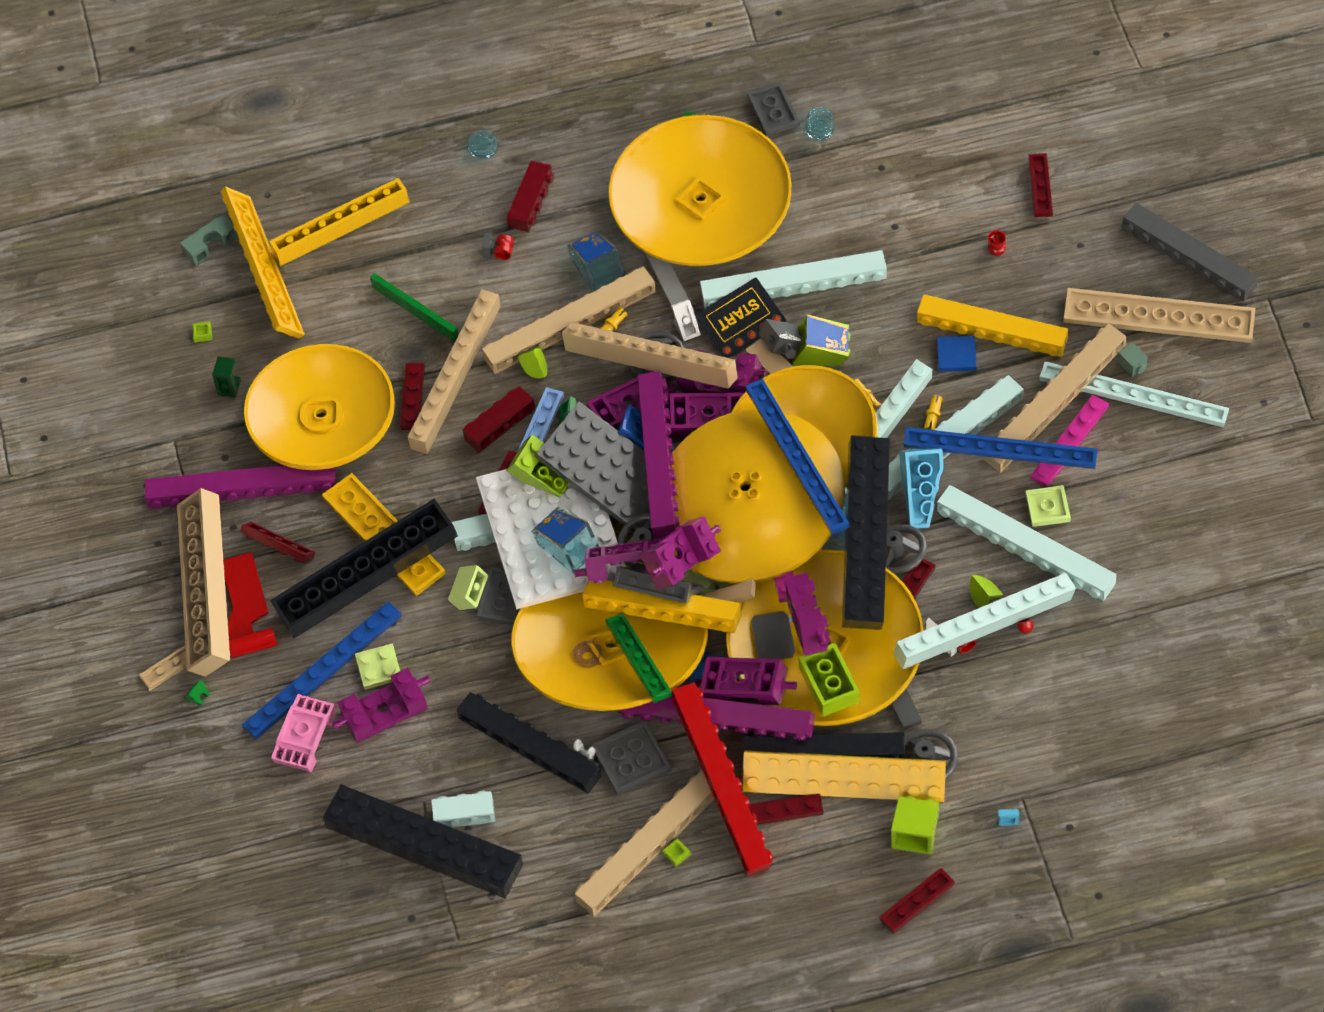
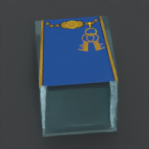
[567,230,626,292]
[531,507,600,573]

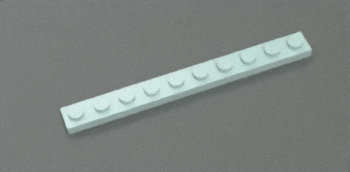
[1039,361,1229,428]

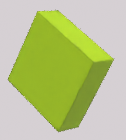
[192,321,213,342]
[662,838,691,867]

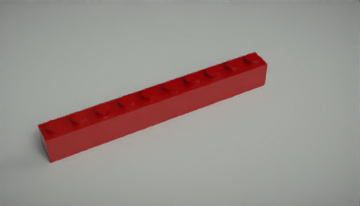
[671,682,773,877]

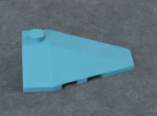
[899,449,944,529]

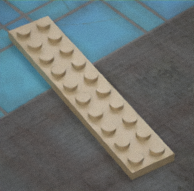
[1063,288,1256,343]

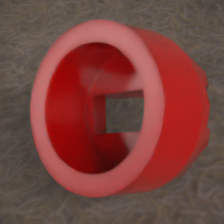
[1017,618,1033,634]

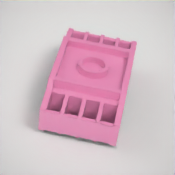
[271,694,336,772]

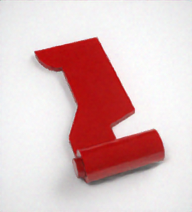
[223,552,278,659]

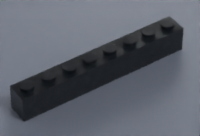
[456,692,602,794]
[744,732,906,759]

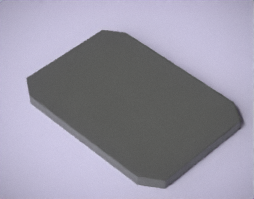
[751,611,795,660]

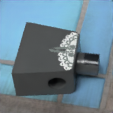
[758,319,802,359]

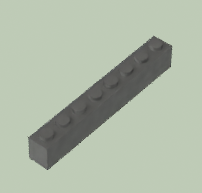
[1122,203,1258,302]

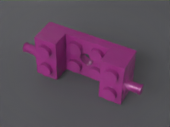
[677,350,767,393]
[587,371,677,431]
[667,393,744,438]
[640,516,721,590]
[574,538,677,583]
[784,573,830,656]
[695,657,797,705]
[332,667,431,743]

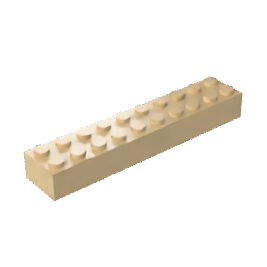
[177,488,230,677]

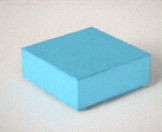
[998,809,1019,826]

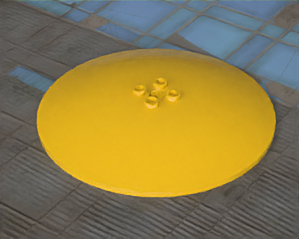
[609,115,791,266]
[671,409,845,583]
[726,549,924,726]
[512,562,708,711]

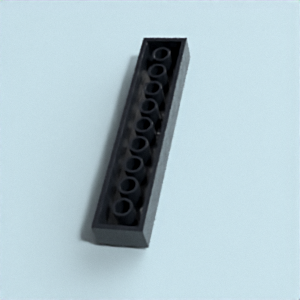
[842,435,890,630]
[270,498,458,638]
[323,784,523,899]

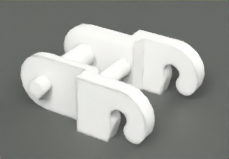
[573,739,596,761]

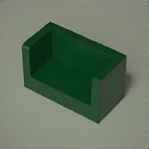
[212,356,241,397]

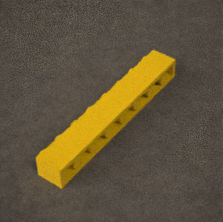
[269,178,409,266]
[917,294,1068,357]
[583,580,741,633]

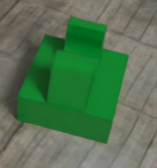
[183,680,210,705]

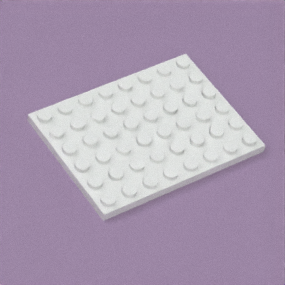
[476,469,626,609]

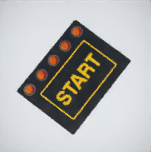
[695,277,787,358]

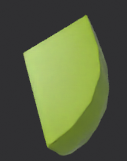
[518,347,548,379]
[969,575,1003,608]

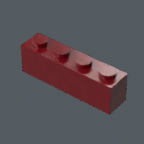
[507,160,554,233]
[462,385,536,453]

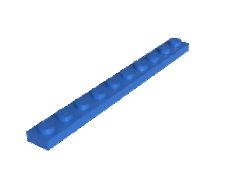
[745,379,849,535]
[903,427,1098,469]
[242,601,402,740]

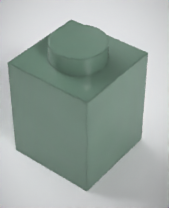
[1118,343,1148,377]

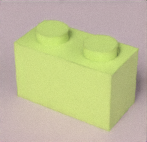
[448,565,488,610]

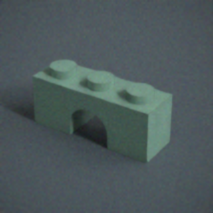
[180,213,239,266]

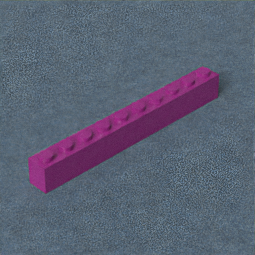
[638,371,680,539]
[145,465,337,509]
[615,697,815,741]

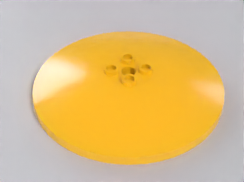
[244,344,395,470]
[731,365,878,489]

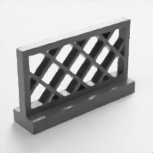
[613,566,703,604]

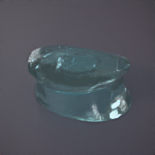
[806,107,835,141]
[468,130,498,158]

